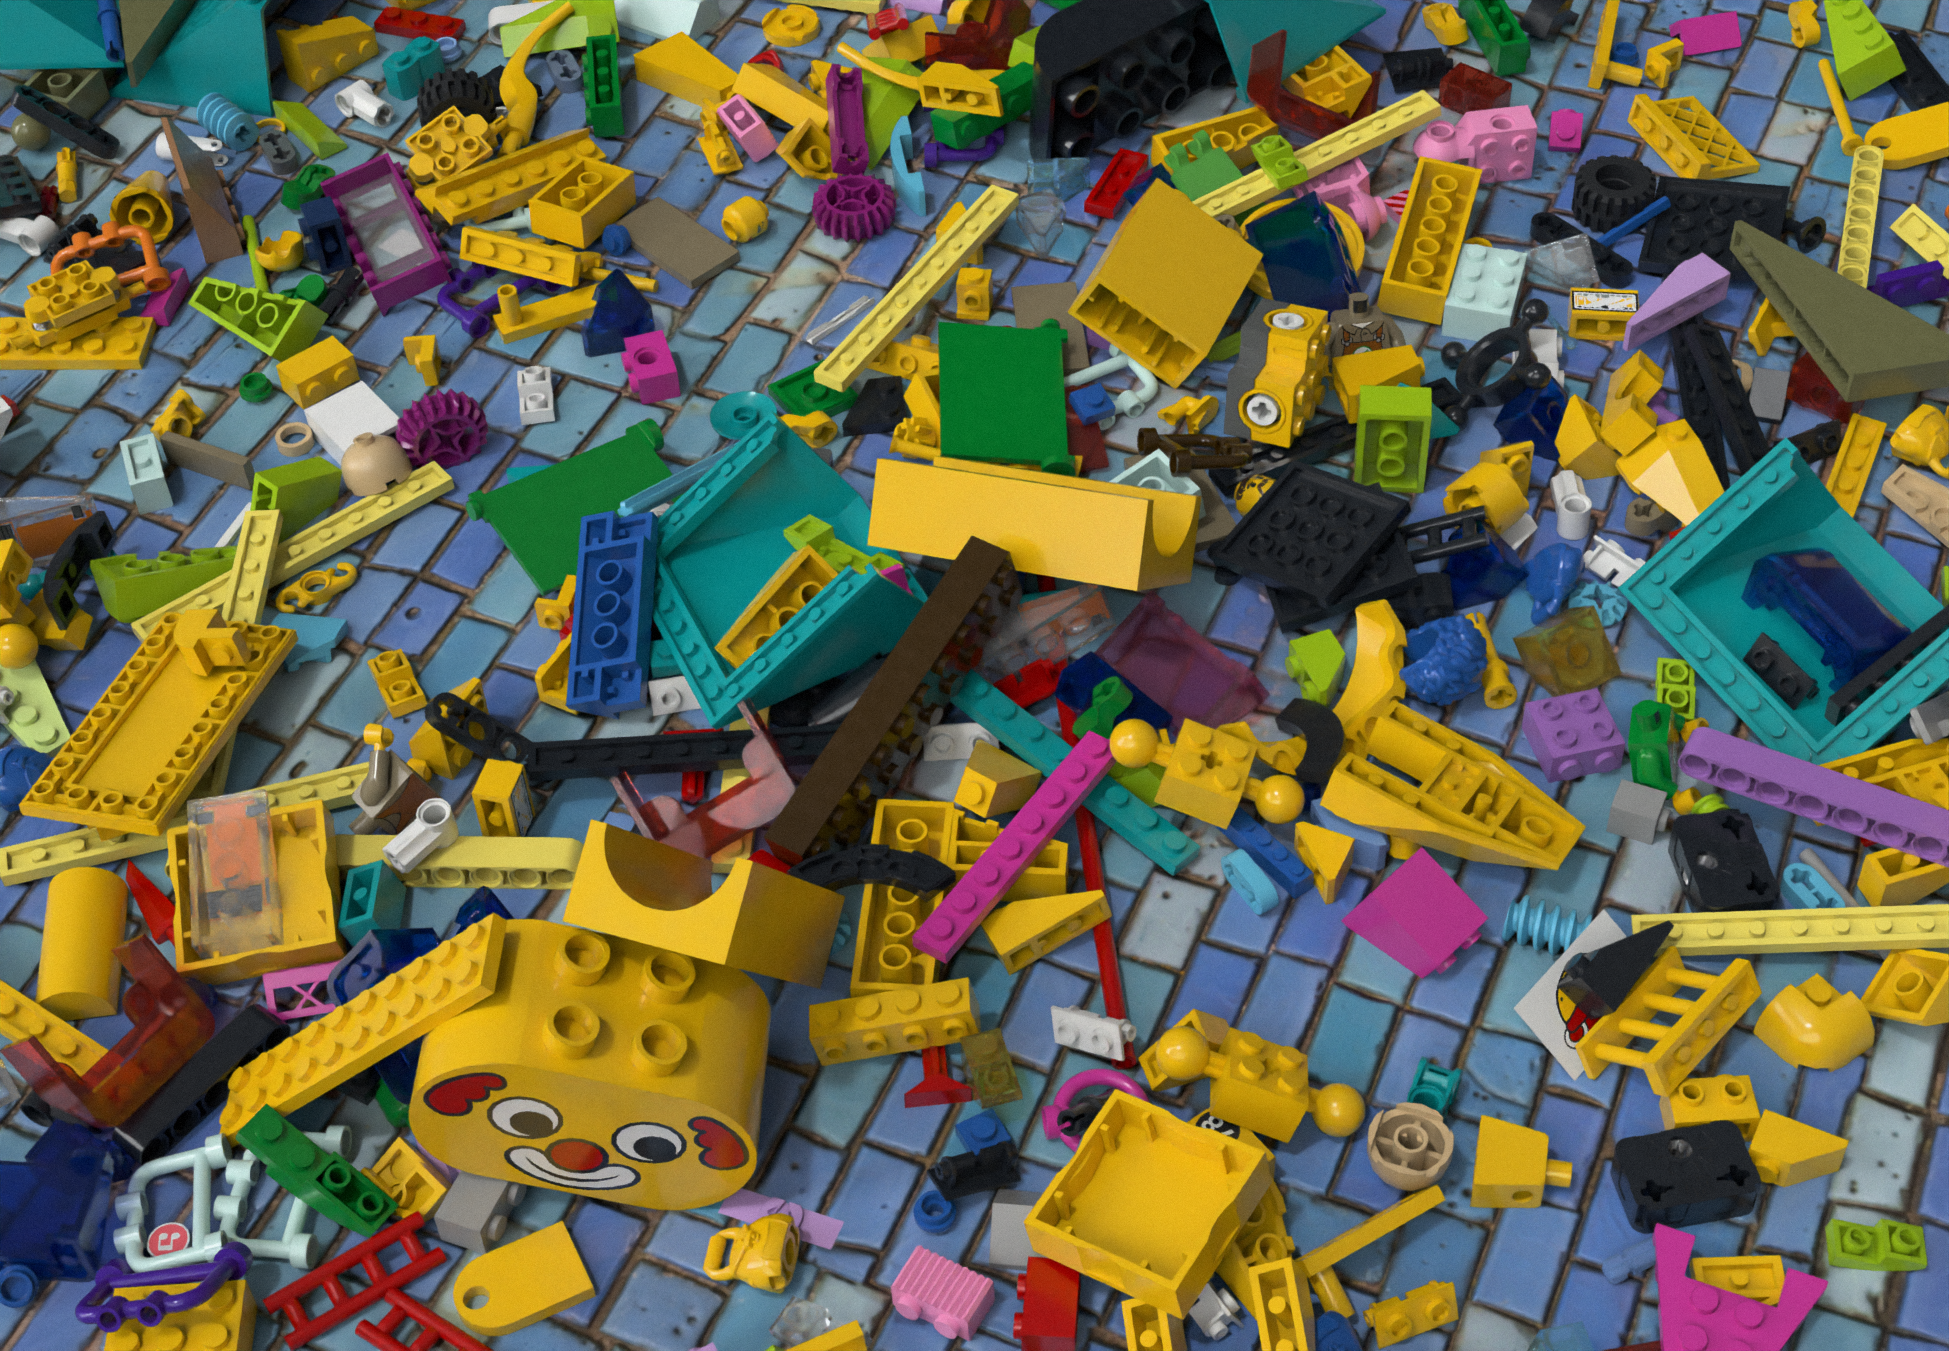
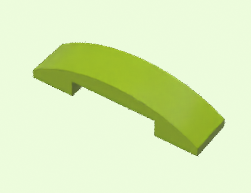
[783,514,905,575]

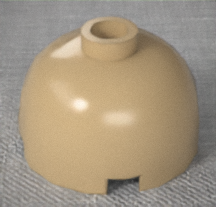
[341,432,413,496]
[1367,1102,1454,1191]

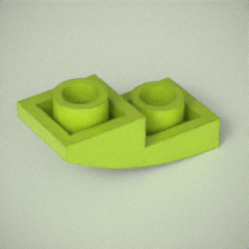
[1251,135,1309,191]
[1655,657,1696,722]
[1825,1218,1928,1271]

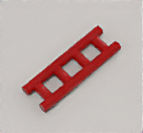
[866,3,909,40]
[262,1210,447,1351]
[355,1287,494,1351]

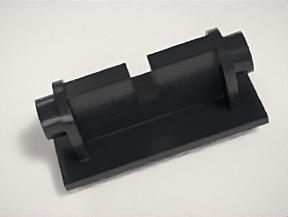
[1770,418,1842,464]
[1742,632,1820,711]
[926,1141,1021,1201]

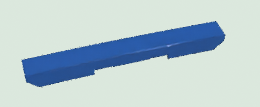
[1597,196,1671,247]

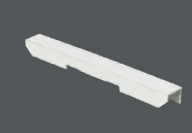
[806,295,875,345]

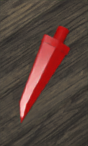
[126,859,176,948]

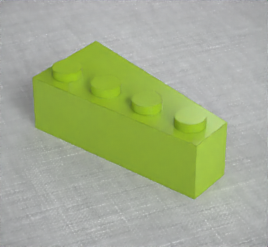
[1824,0,1906,101]
[188,276,329,362]

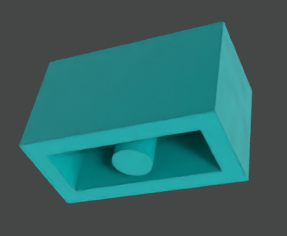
[337,859,406,956]

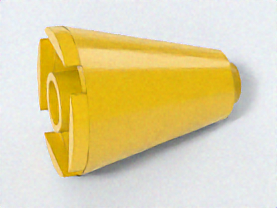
[109,170,174,245]

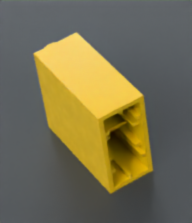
[1068,178,1264,389]

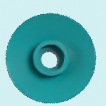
[710,391,777,440]

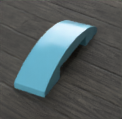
[890,116,926,217]

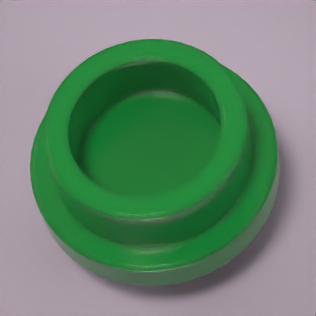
[239,372,273,403]

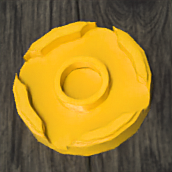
[762,4,820,47]

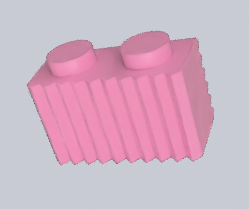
[716,94,779,162]
[891,1245,995,1341]

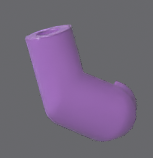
[1647,389,1681,425]

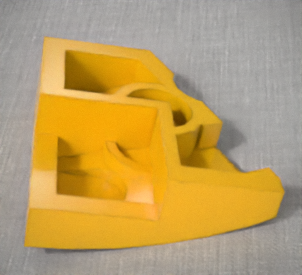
[27,588,93,651]
[360,1137,452,1222]

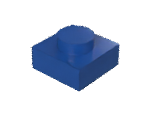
[1069,383,1116,426]
[955,1108,1012,1157]

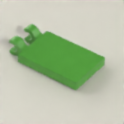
[1164,129,1266,227]

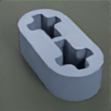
[546,50,584,94]

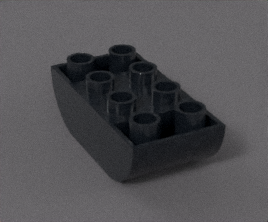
[1028,0,1233,174]

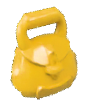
[1890,404,1949,479]
[703,1213,800,1294]

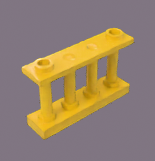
[1575,946,1762,1097]

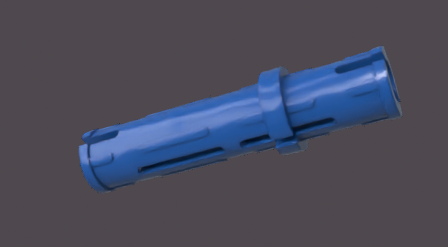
[96,0,125,62]

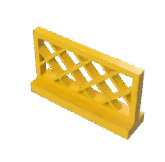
[1627,93,1761,180]

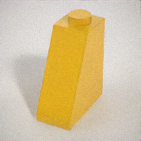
[1332,344,1425,424]
[954,740,1042,818]

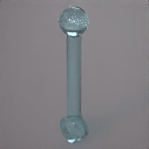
[1547,305,1578,350]

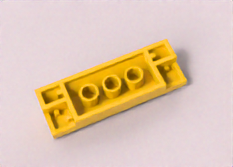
[1280,45,1372,122]
[415,128,607,226]

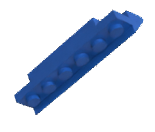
[566,511,659,720]

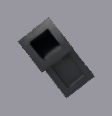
[1520,0,1579,44]

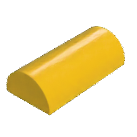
[35,867,129,1021]

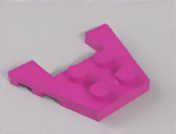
[1652,1223,1828,1351]

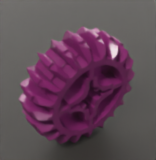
[812,172,897,242]
[395,388,489,469]

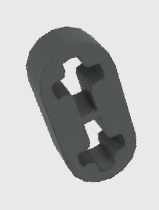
[259,130,299,175]

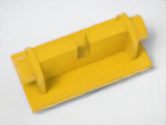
[698,120,743,176]
[1363,1280,1459,1349]

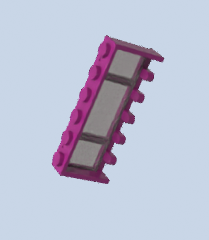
[320,152,453,317]

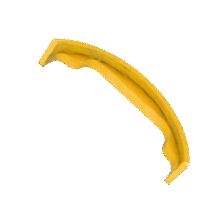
[1216,599,1407,776]

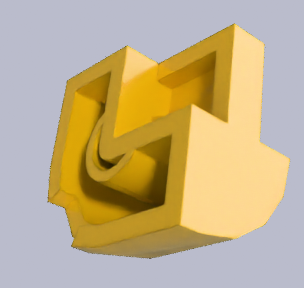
[1753,973,1875,1072]

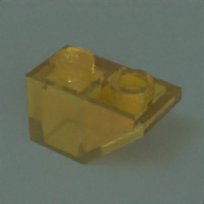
[960,1028,1023,1109]

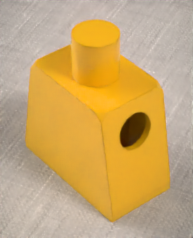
[1470,1115,1572,1208]

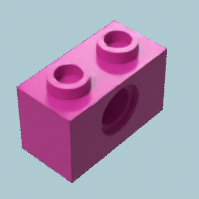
[621,330,681,405]

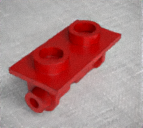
[991,658,1065,709]

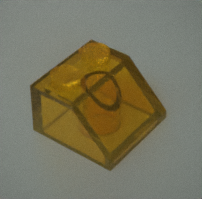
[1513,605,1622,697]

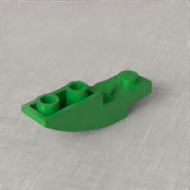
[235,1103,399,1238]

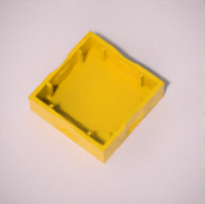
[167,799,347,990]
[1024,1089,1272,1320]

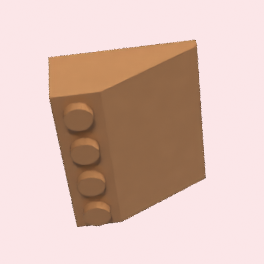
[160,117,246,264]

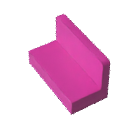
[1669,11,1742,56]

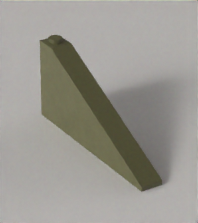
[119,0,196,88]
[1729,220,1949,403]

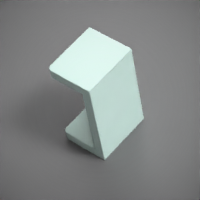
[120,433,173,515]

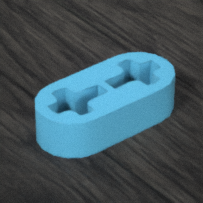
[1221,849,1279,915]
[1780,863,1845,909]

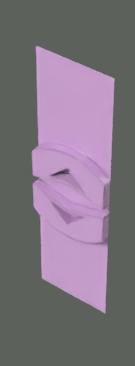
[718,1188,844,1250]

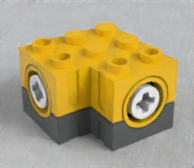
[1223,298,1332,448]

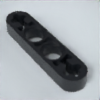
[10,85,120,159]
[1530,212,1633,289]
[424,692,553,788]

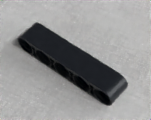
[111,1004,291,1166]

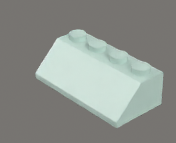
[614,0,720,41]

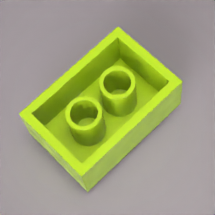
[1354,385,1432,493]

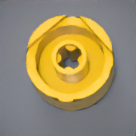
[1443,462,1529,543]

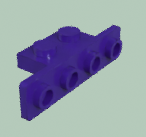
[1866,260,1949,307]

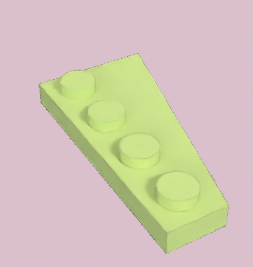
[0,659,70,757]

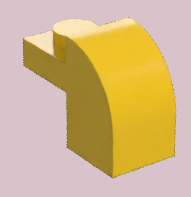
[173,609,252,676]

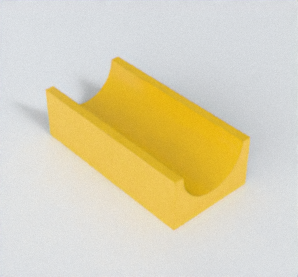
[867,456,1202,591]
[562,819,845,989]

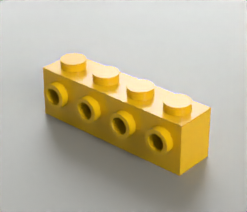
[809,977,981,1066]

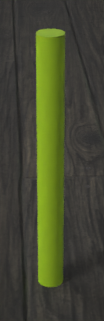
[242,215,270,293]

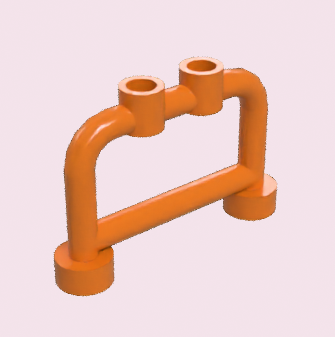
[50,221,171,292]

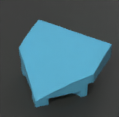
[270,613,348,672]

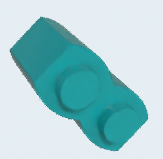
[382,36,445,101]

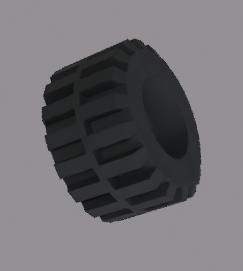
[417,68,497,128]
[1571,155,1657,234]

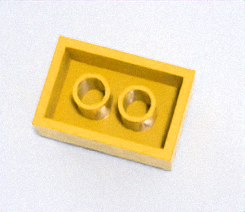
[528,155,636,249]
[104,1280,258,1351]

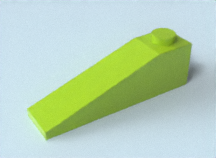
[499,0,620,58]
[859,56,923,170]
[90,546,237,623]

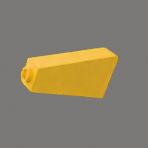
[633,31,738,106]
[732,63,830,138]

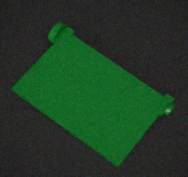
[938,318,1076,477]
[465,418,684,596]

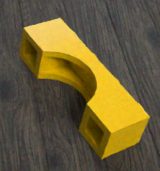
[1600,350,1664,457]

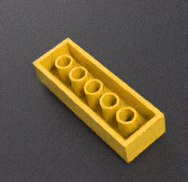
[1377,156,1483,325]
[850,799,955,998]

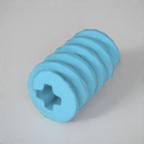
[196,92,260,151]
[1502,894,1593,956]

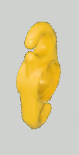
[275,562,357,614]

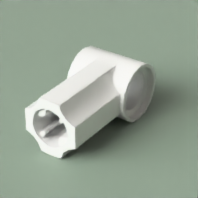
[334,79,394,129]
[0,215,60,256]
[1550,470,1592,540]
[382,798,459,874]

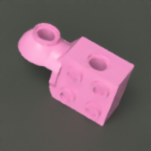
[1413,105,1538,184]
[1292,156,1387,242]

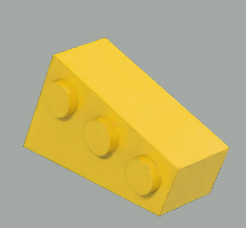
[947,809,1069,902]

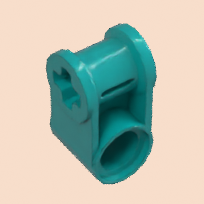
[1407,1056,1463,1122]

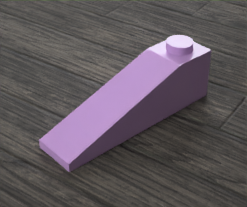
[1623,253,1731,352]

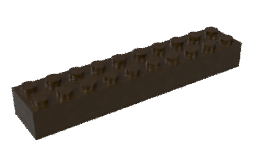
[764,536,1023,867]

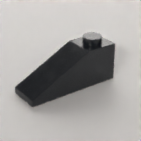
[1557,920,1674,1020]

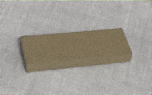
[160,431,255,490]

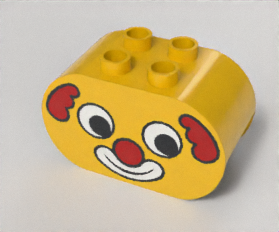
[409,919,771,1210]

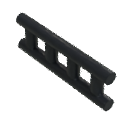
[1398,505,1490,565]

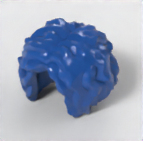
[1399,614,1488,706]

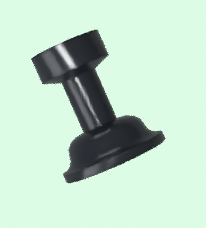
[1782,209,1826,254]

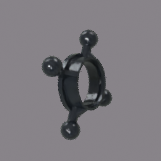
[1441,298,1552,431]

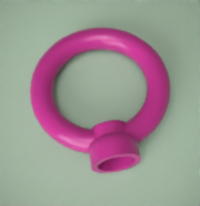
[1041,1069,1150,1152]

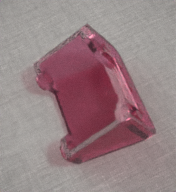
[1092,590,1270,739]

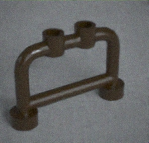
[1137,428,1253,477]

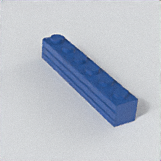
[1214,805,1314,899]

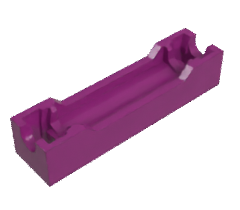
[825,63,869,175]

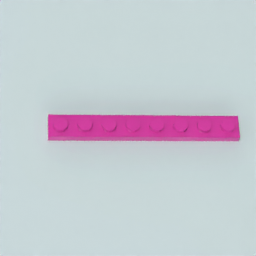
[912,730,1117,964]

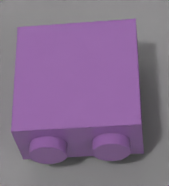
[1522,688,1625,783]

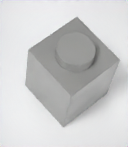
[1606,779,1671,845]

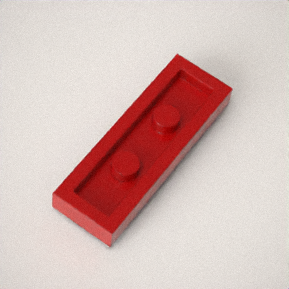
[374,6,466,41]
[1084,148,1149,219]

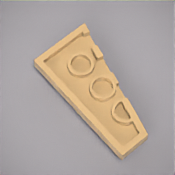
[1881,464,1949,548]

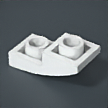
[517,366,555,425]

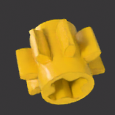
[894,416,936,459]

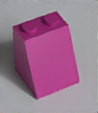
[1341,847,1488,979]

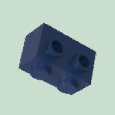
[298,196,353,276]

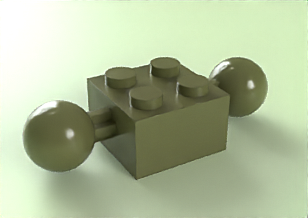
[11,67,117,151]

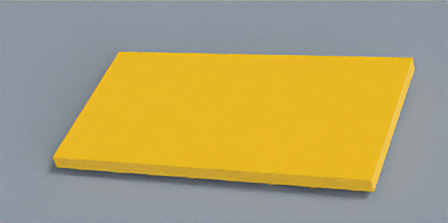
[19,612,298,837]

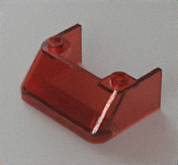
[925,0,1031,71]
[1247,29,1381,153]
[610,697,797,859]
[0,934,215,1129]

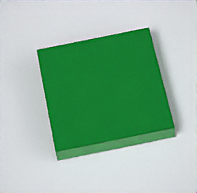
[768,360,858,418]

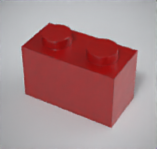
[1013,1256,1081,1351]

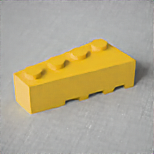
[1151,104,1279,190]

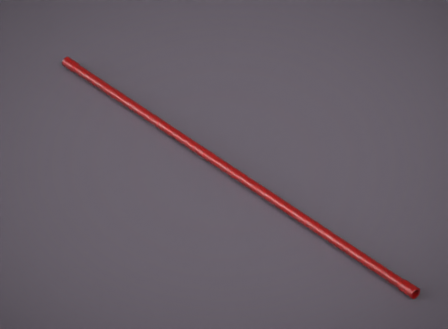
[1002,325,1136,1070]

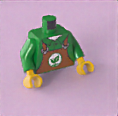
[1628,700,1709,815]

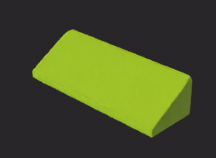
[272,101,347,160]

